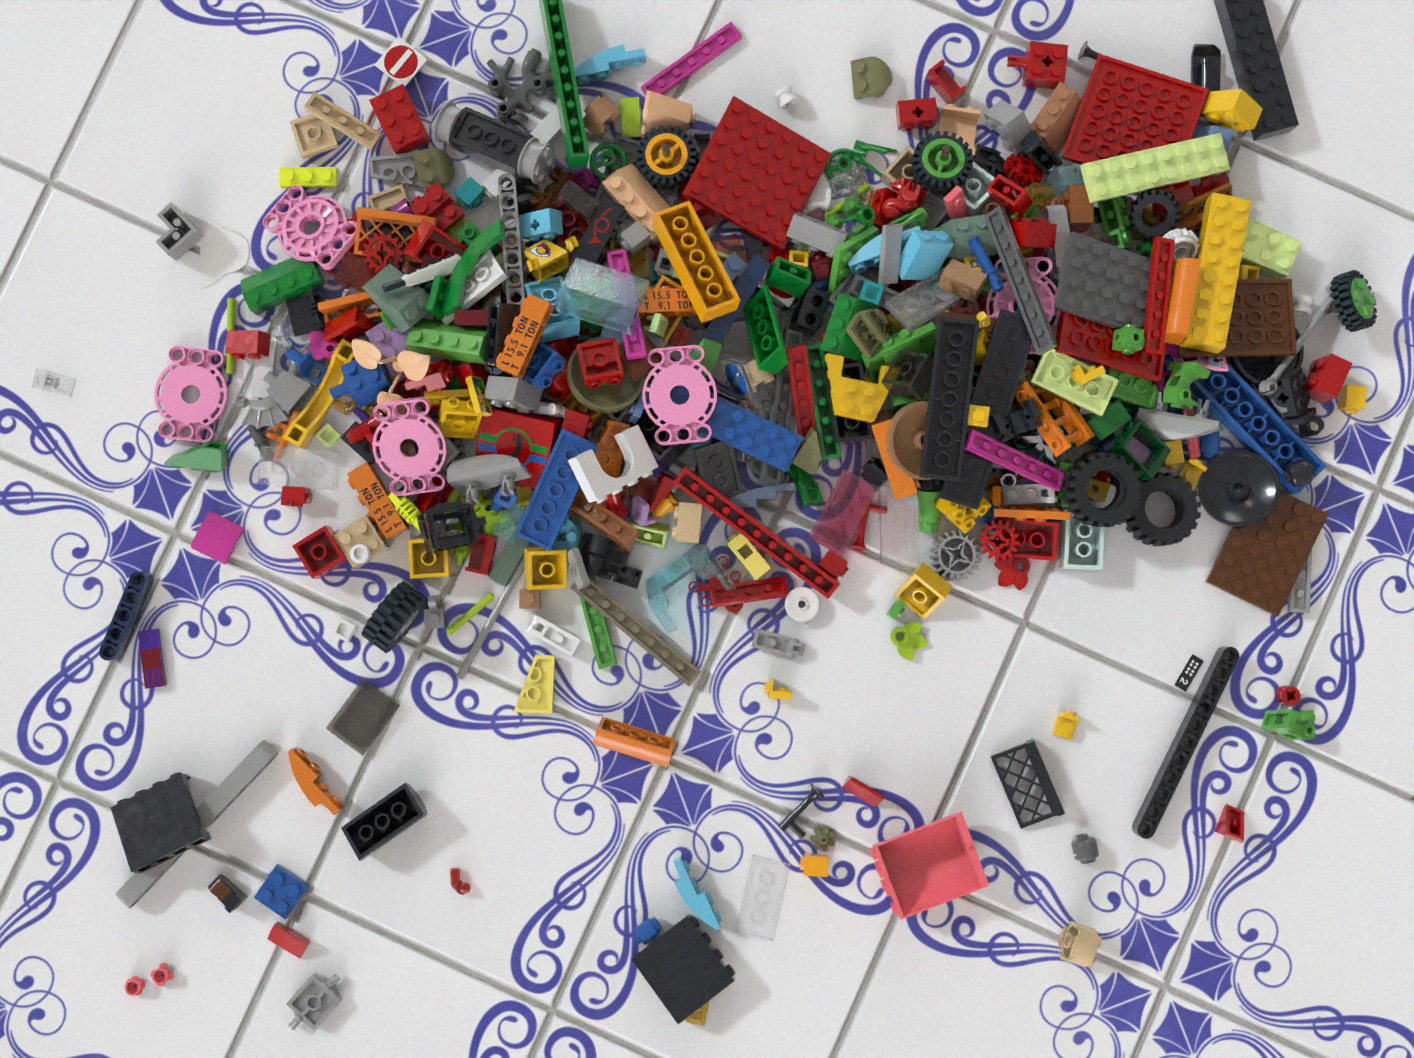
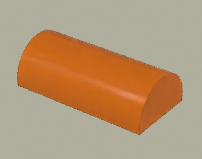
[1164,258,1201,345]
[593,716,676,767]

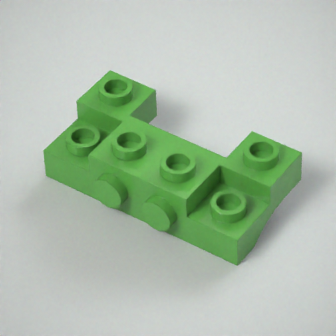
[1097,196,1132,251]
[861,322,937,384]

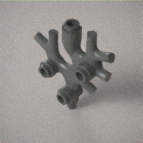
[487,48,555,123]

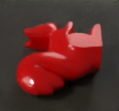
[882,177,926,218]

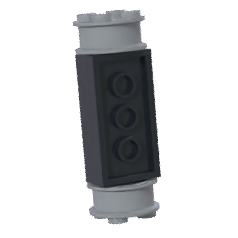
[431,102,557,185]

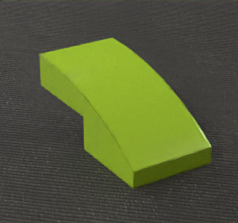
[620,97,641,137]

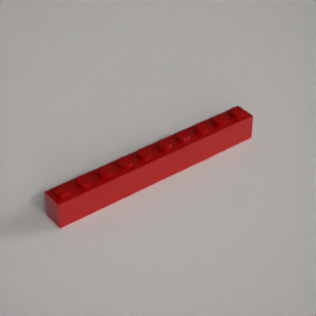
[673,465,840,599]

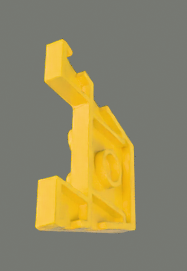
[825,353,899,423]

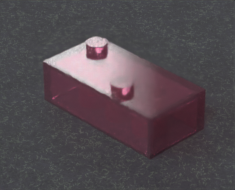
[808,469,879,556]

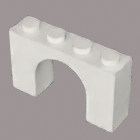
[568,425,659,504]

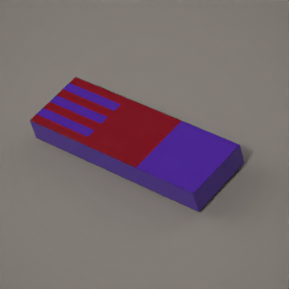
[138,629,167,689]

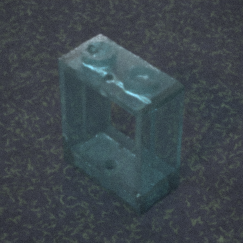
[1044,164,1085,199]

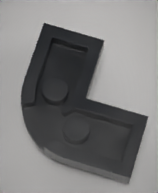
[973,144,1009,179]

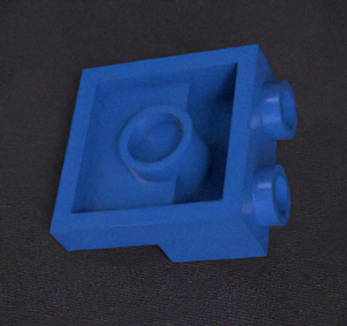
[523,341,566,391]

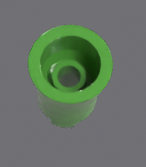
[917,492,941,532]

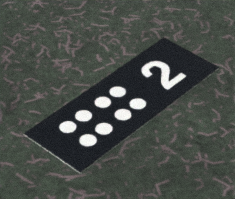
[1174,654,1204,692]

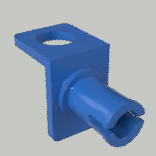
[285,346,327,385]
[491,485,518,512]

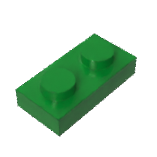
[426,275,448,320]

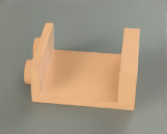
[938,104,981,157]

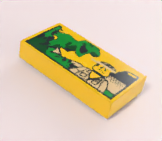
[465,376,493,417]

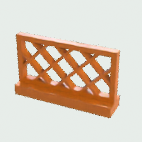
[354,207,438,263]

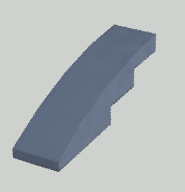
[730,483,795,508]

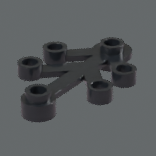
[1001,433,1056,488]

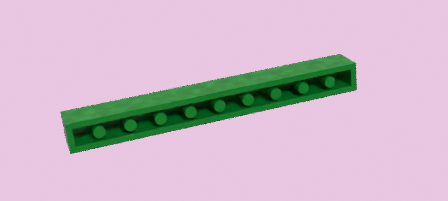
[539,0,590,169]

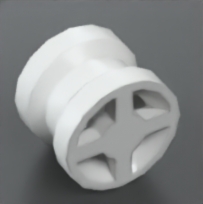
[774,85,798,109]
[1294,295,1315,316]

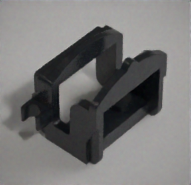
[417,502,487,554]

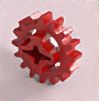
[1003,154,1044,188]
[362,231,405,273]
[978,519,1021,561]

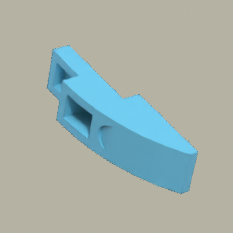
[574,45,646,84]
[848,226,921,275]
[674,856,722,930]

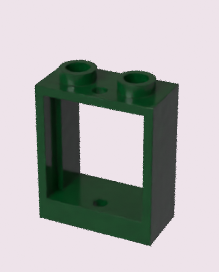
[1110,419,1171,481]

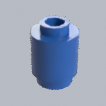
[1199,431,1221,459]
[633,917,663,945]

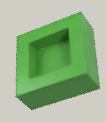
[886,599,906,619]

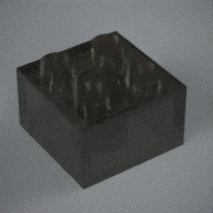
[881,351,933,400]

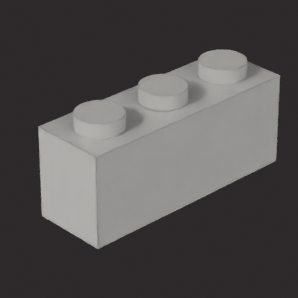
[786,213,851,258]

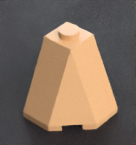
[641,90,696,139]

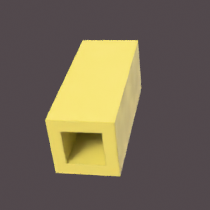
[727,532,771,580]

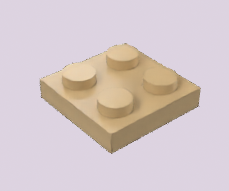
[290,114,339,159]

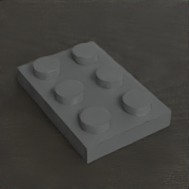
[692,441,743,498]

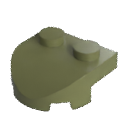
[851,57,893,100]
[412,148,455,190]
[845,309,889,357]

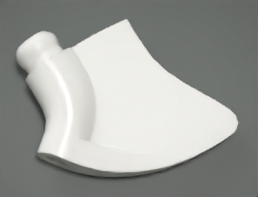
[802,173,831,216]

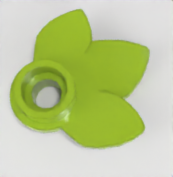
[475,499,511,537]
[890,621,928,660]

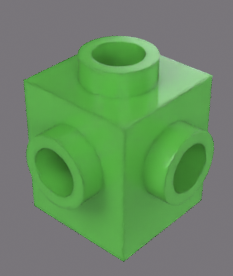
[1112,324,1145,354]

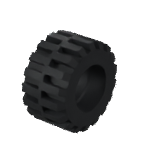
[1130,188,1181,239]

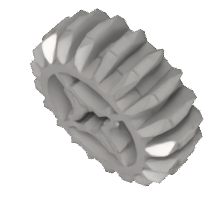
[929,529,982,581]

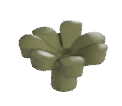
[810,826,835,851]

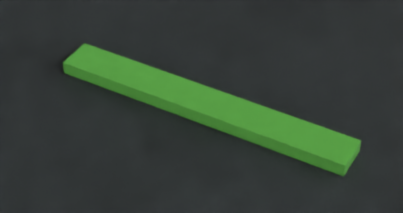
[563,520,618,669]

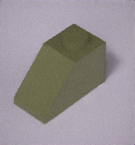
[792,427,822,474]

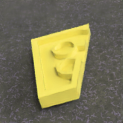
[514,655,555,714]

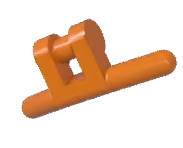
[265,409,300,462]

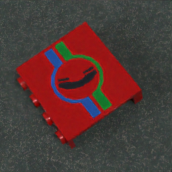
[475,405,561,490]

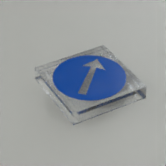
[720,357,758,399]

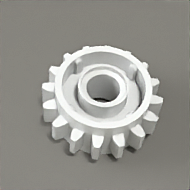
[1163,228,1200,261]

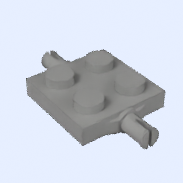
[286,973,343,1031]

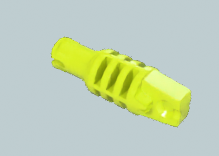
[388,493,421,532]

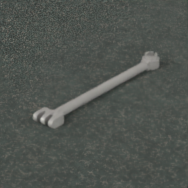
[1259,282,1334,395]

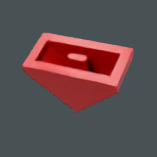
[1214,804,1244,843]

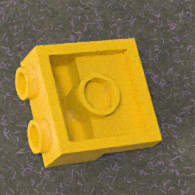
[436,397,482,439]

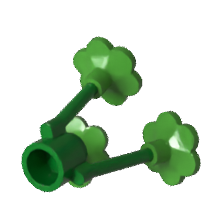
[824,195,875,239]

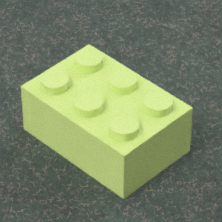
[1240,219,1302,279]

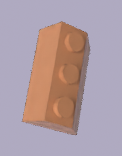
[1030,82,1081,152]

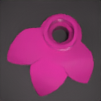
[305,331,339,361]

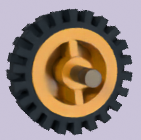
[637,125,696,189]

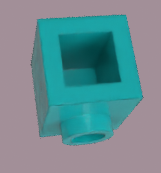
[455,176,486,211]

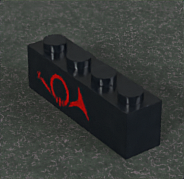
[569,196,627,278]

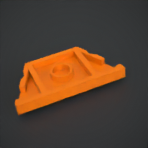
[994,504,1071,522]

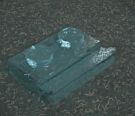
[491,500,526,547]

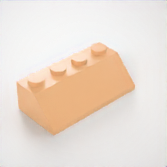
[602,164,670,245]

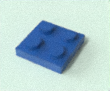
[254,864,309,920]

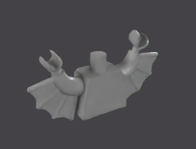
[234,340,322,429]

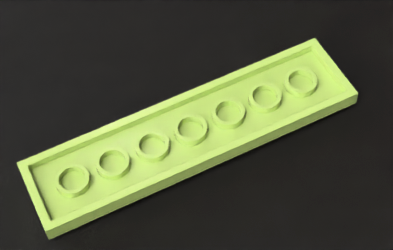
[1080,133,1231,203]

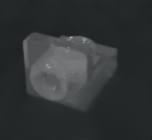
[270,312,294,341]

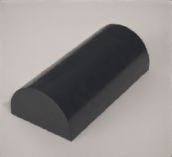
[823,362,873,445]
[341,783,428,861]

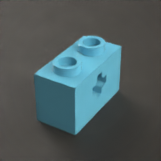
[519,208,563,243]

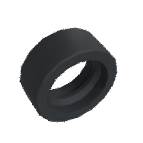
[506,179,540,215]

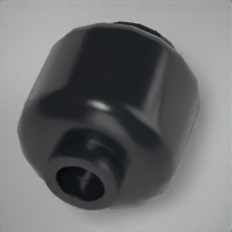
[1283,459,1315,487]

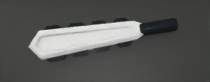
[382,253,461,293]

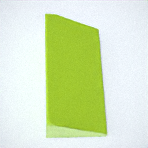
[631,519,670,548]

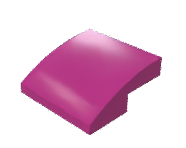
[190,511,245,564]

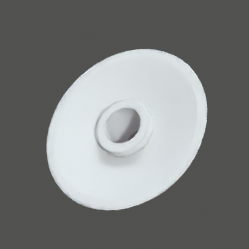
[785,587,819,622]

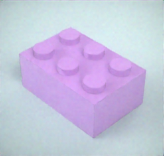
[365,322,410,382]

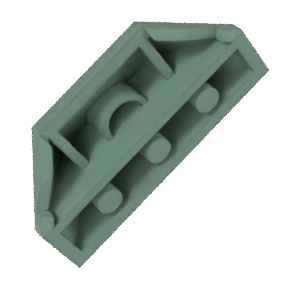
[937,215,998,261]

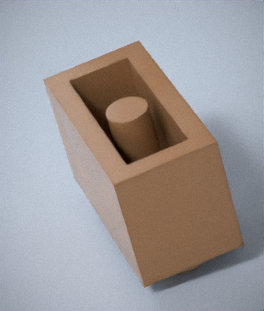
[938,259,987,303]

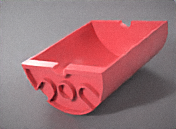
[870,811,989,920]

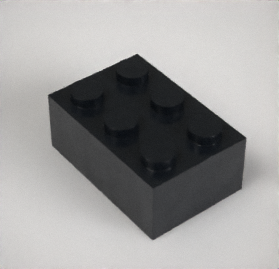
[626,402,693,469]

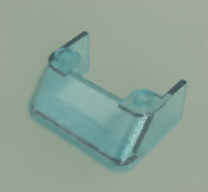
[645,544,736,632]

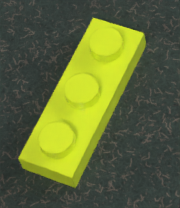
[279,167,338,188]

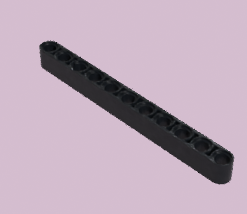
[1132,646,1240,839]

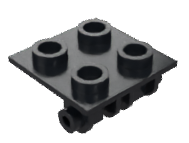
[286,290,325,337]

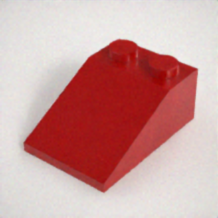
[403,219,467,282]
[999,517,1062,561]

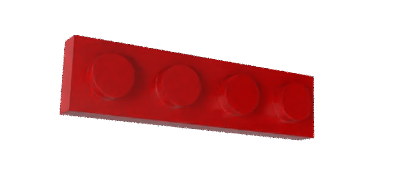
[709,576,789,608]

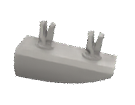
[1134,392,1221,441]
[447,454,532,505]

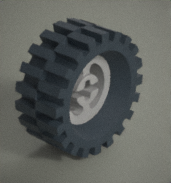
[361,581,428,653]

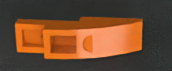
[288,747,344,815]

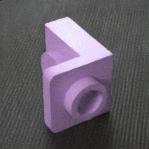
[631,496,656,526]

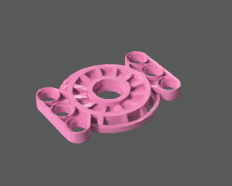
[263,185,357,270]
[986,257,1061,355]
[642,345,717,445]
[155,346,228,443]
[372,397,447,496]

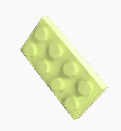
[1029,349,1119,416]

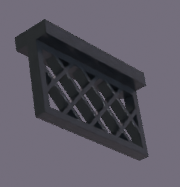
[990,739,1065,829]

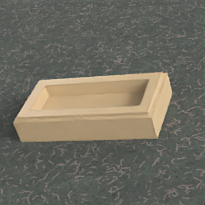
[367,184,410,210]

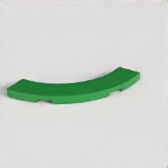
[443,219,505,317]
[742,452,823,506]

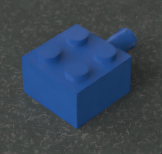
[329,358,395,408]

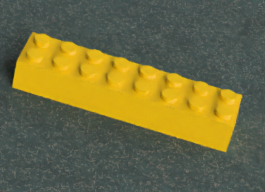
[1179,192,1252,354]

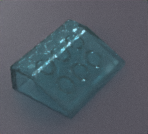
[554,257,650,335]

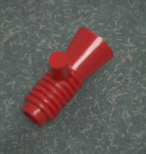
[346,409,388,444]

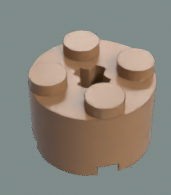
[583,92,621,138]

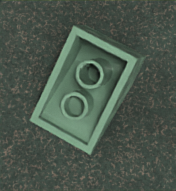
[362,264,429,333]

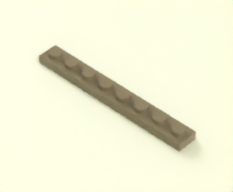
[570,577,701,686]

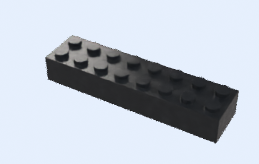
[1214,0,1299,141]
[919,317,980,482]

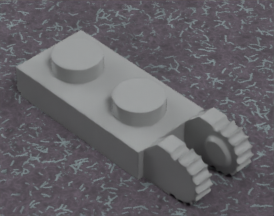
[409,519,461,540]

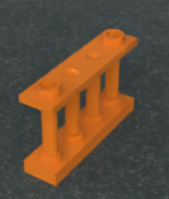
[1015,381,1095,457]

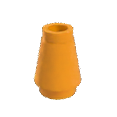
[651,492,679,519]

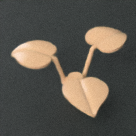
[351,339,430,416]

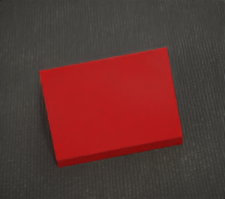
[324,306,375,344]

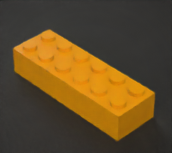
[652,201,740,323]

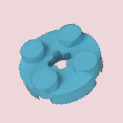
[553,518,582,552]

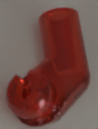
[450,868,471,895]

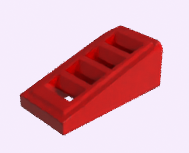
[647,472,675,513]

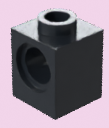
[860,458,888,491]

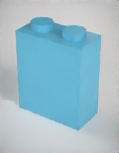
[899,230,954,280]

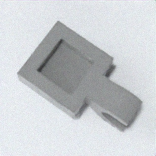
[424,595,445,629]

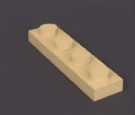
[304,91,382,151]

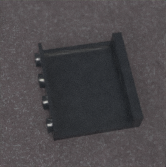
[110,772,211,874]
[631,914,736,1024]

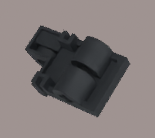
[1273,368,1324,438]
[579,532,643,589]

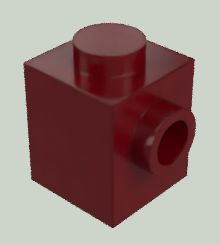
[808,252,832,281]

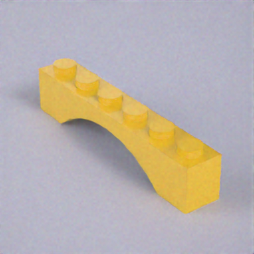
[282,338,356,450]

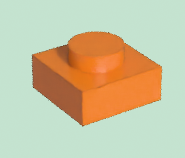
[990,486,1005,507]

